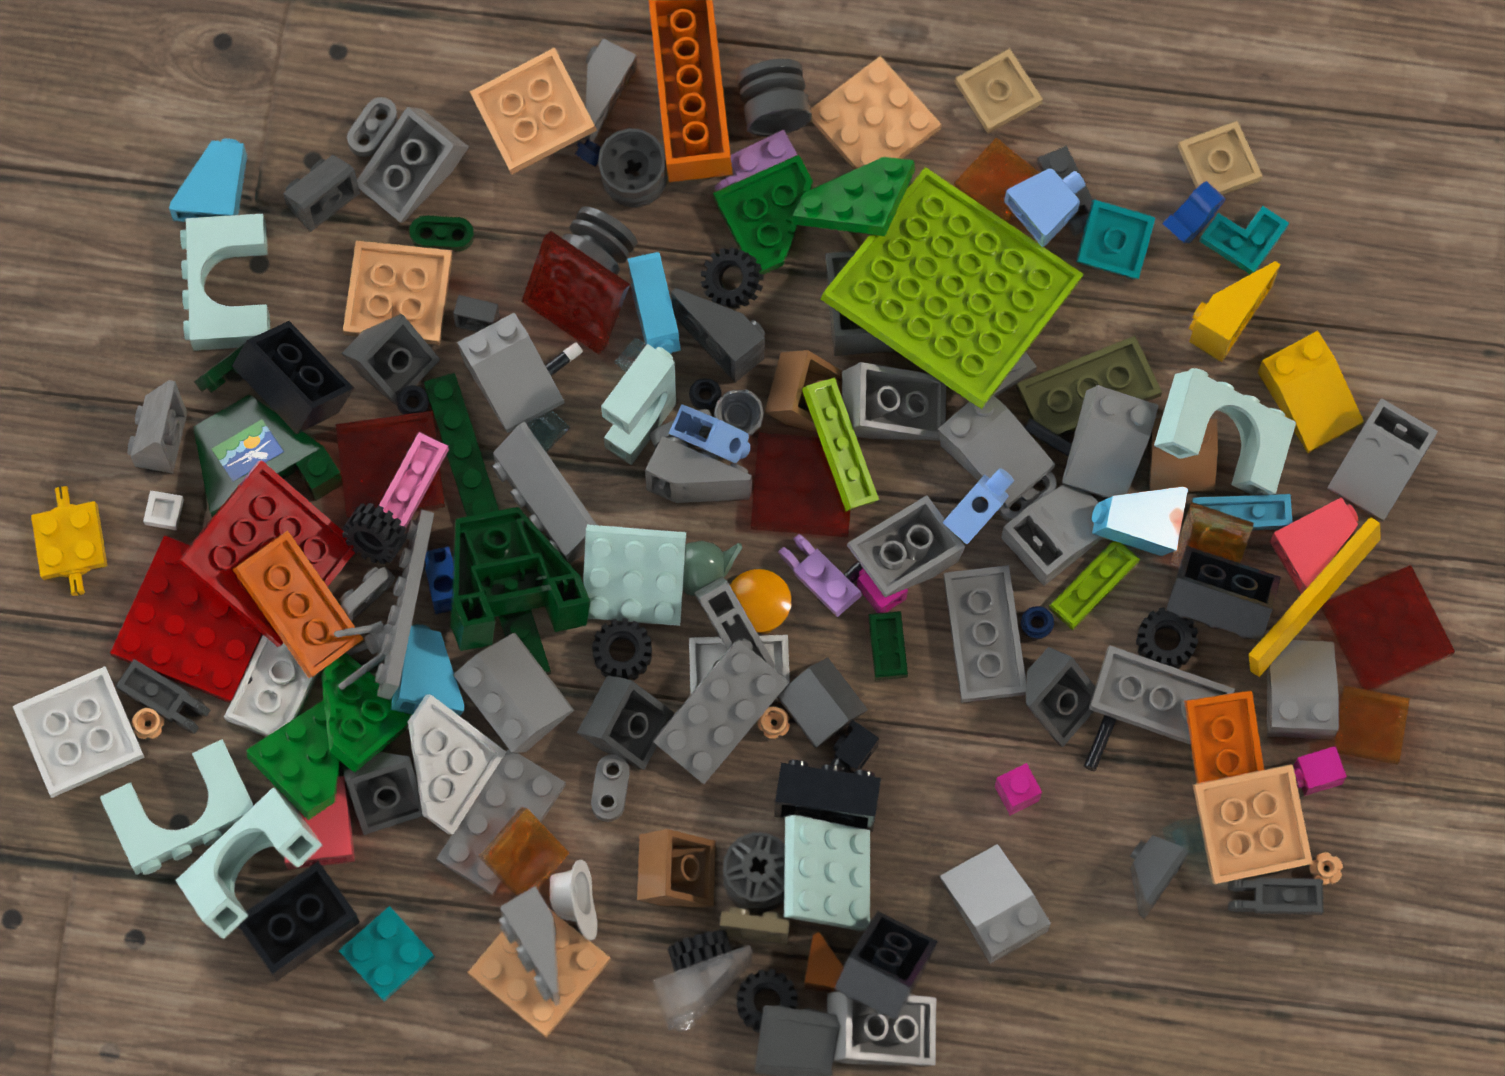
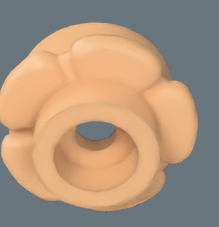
[131,707,165,739]
[757,707,790,739]
[1310,852,1343,885]

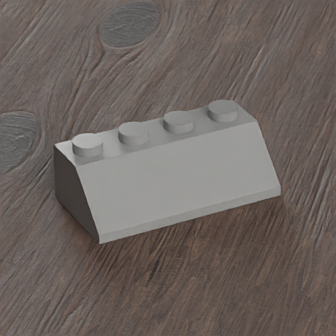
[492,421,597,564]

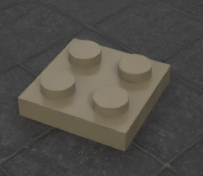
[720,908,789,945]

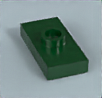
[868,611,908,681]

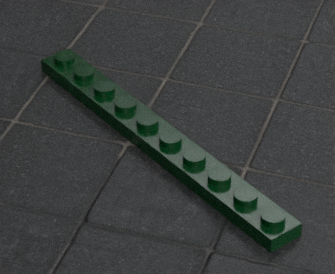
[424,372,551,675]

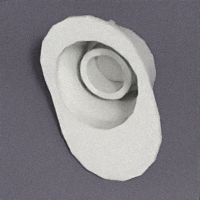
[550,860,597,941]

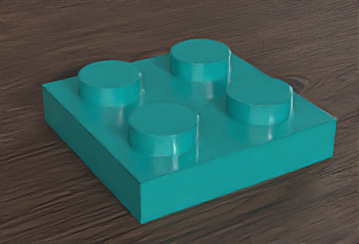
[1076,200,1156,280]
[339,906,435,1002]

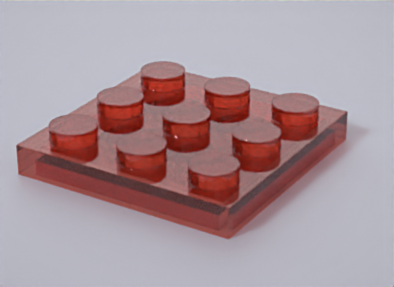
[521,231,630,354]
[335,411,445,519]
[751,433,851,537]
[1321,565,1455,694]

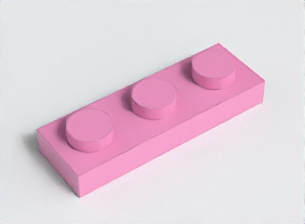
[379,432,449,528]

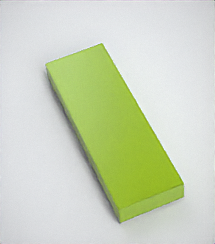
[1049,541,1140,631]

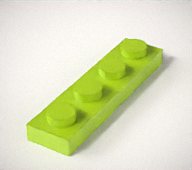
[802,377,879,511]

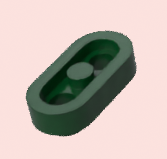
[409,215,474,252]
[194,343,245,393]

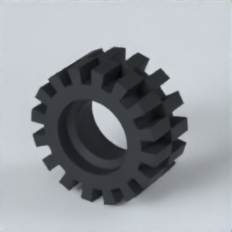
[701,248,764,309]
[342,503,407,564]
[1136,607,1198,669]
[592,618,652,680]
[668,930,734,976]
[737,969,798,1033]

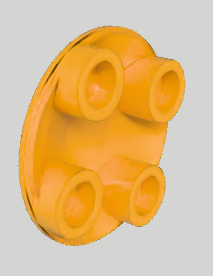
[730,569,791,634]

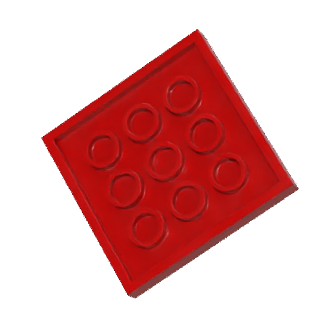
[178,460,355,647]
[110,535,263,703]

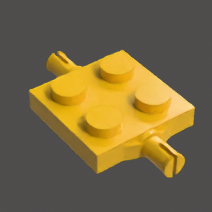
[31,486,108,596]

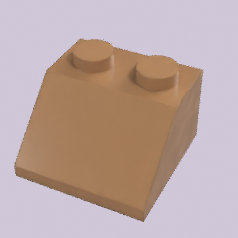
[765,350,842,432]
[1148,418,1218,493]
[637,829,716,907]

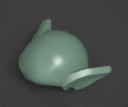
[683,541,742,596]

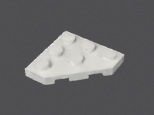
[408,694,506,835]

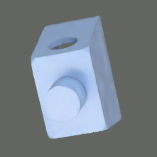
[1004,168,1086,248]
[668,404,750,463]
[942,468,1014,544]

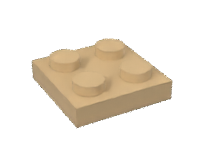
[955,49,1043,133]
[1178,121,1263,195]

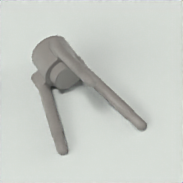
[334,621,392,690]

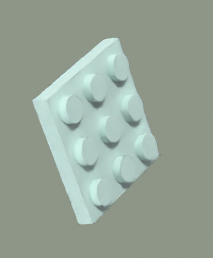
[583,525,686,626]
[784,815,870,931]

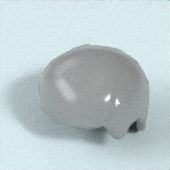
[714,389,764,436]

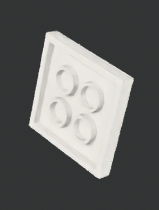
[13,666,145,798]

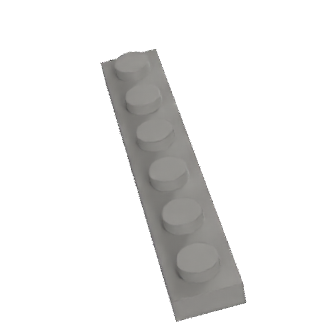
[375,510,434,699]

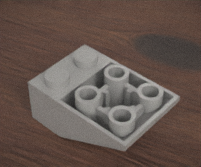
[1327,398,1438,522]
[645,436,752,503]
[1001,484,1104,586]
[499,886,560,1006]

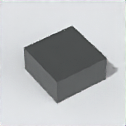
[453,295,500,332]

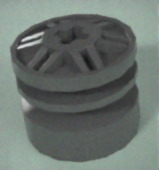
[737,59,812,136]
[598,128,668,208]
[551,206,638,290]
[723,832,785,913]

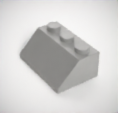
[453,633,574,753]

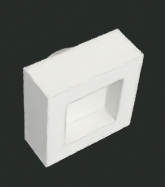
[143,490,184,531]

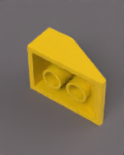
[1189,261,1281,362]
[1258,331,1364,453]

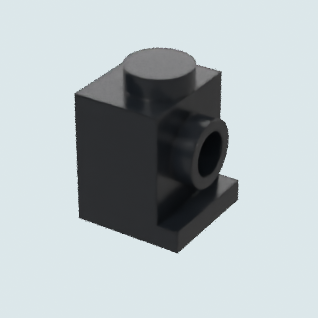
[830,719,880,774]

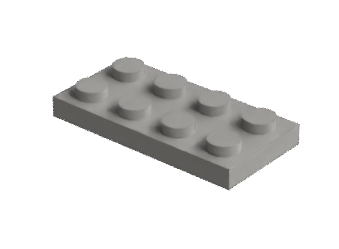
[943,565,1027,703]
[653,639,789,784]
[1088,645,1235,745]
[436,749,566,896]

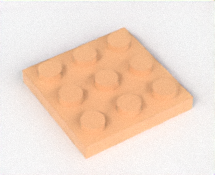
[470,48,597,174]
[811,56,941,170]
[343,240,452,345]
[1193,764,1313,884]
[468,908,611,1038]

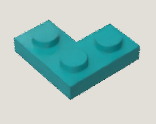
[1199,206,1289,274]

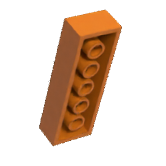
[649,0,733,182]

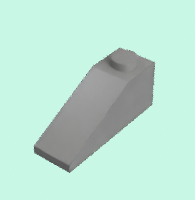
[585,38,637,142]
[694,576,776,668]

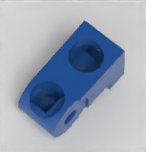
[1162,181,1226,243]
[425,546,453,615]

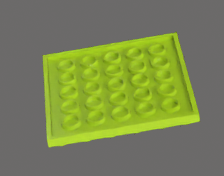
[820,167,1084,409]

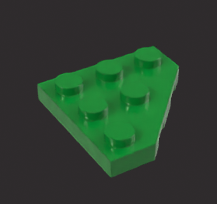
[713,154,813,275]
[792,157,916,236]
[321,653,413,773]
[246,700,342,820]

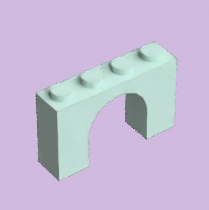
[180,214,271,351]
[601,344,676,465]
[1154,368,1296,495]
[100,739,254,875]
[176,787,322,939]

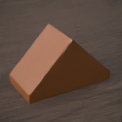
[804,932,844,993]

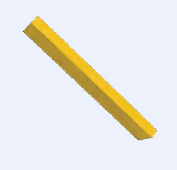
[1249,517,1381,677]

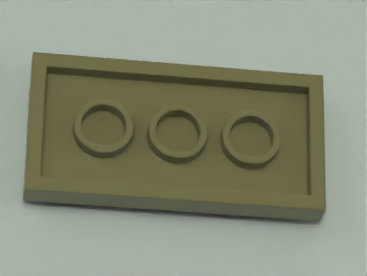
[1016,336,1162,444]

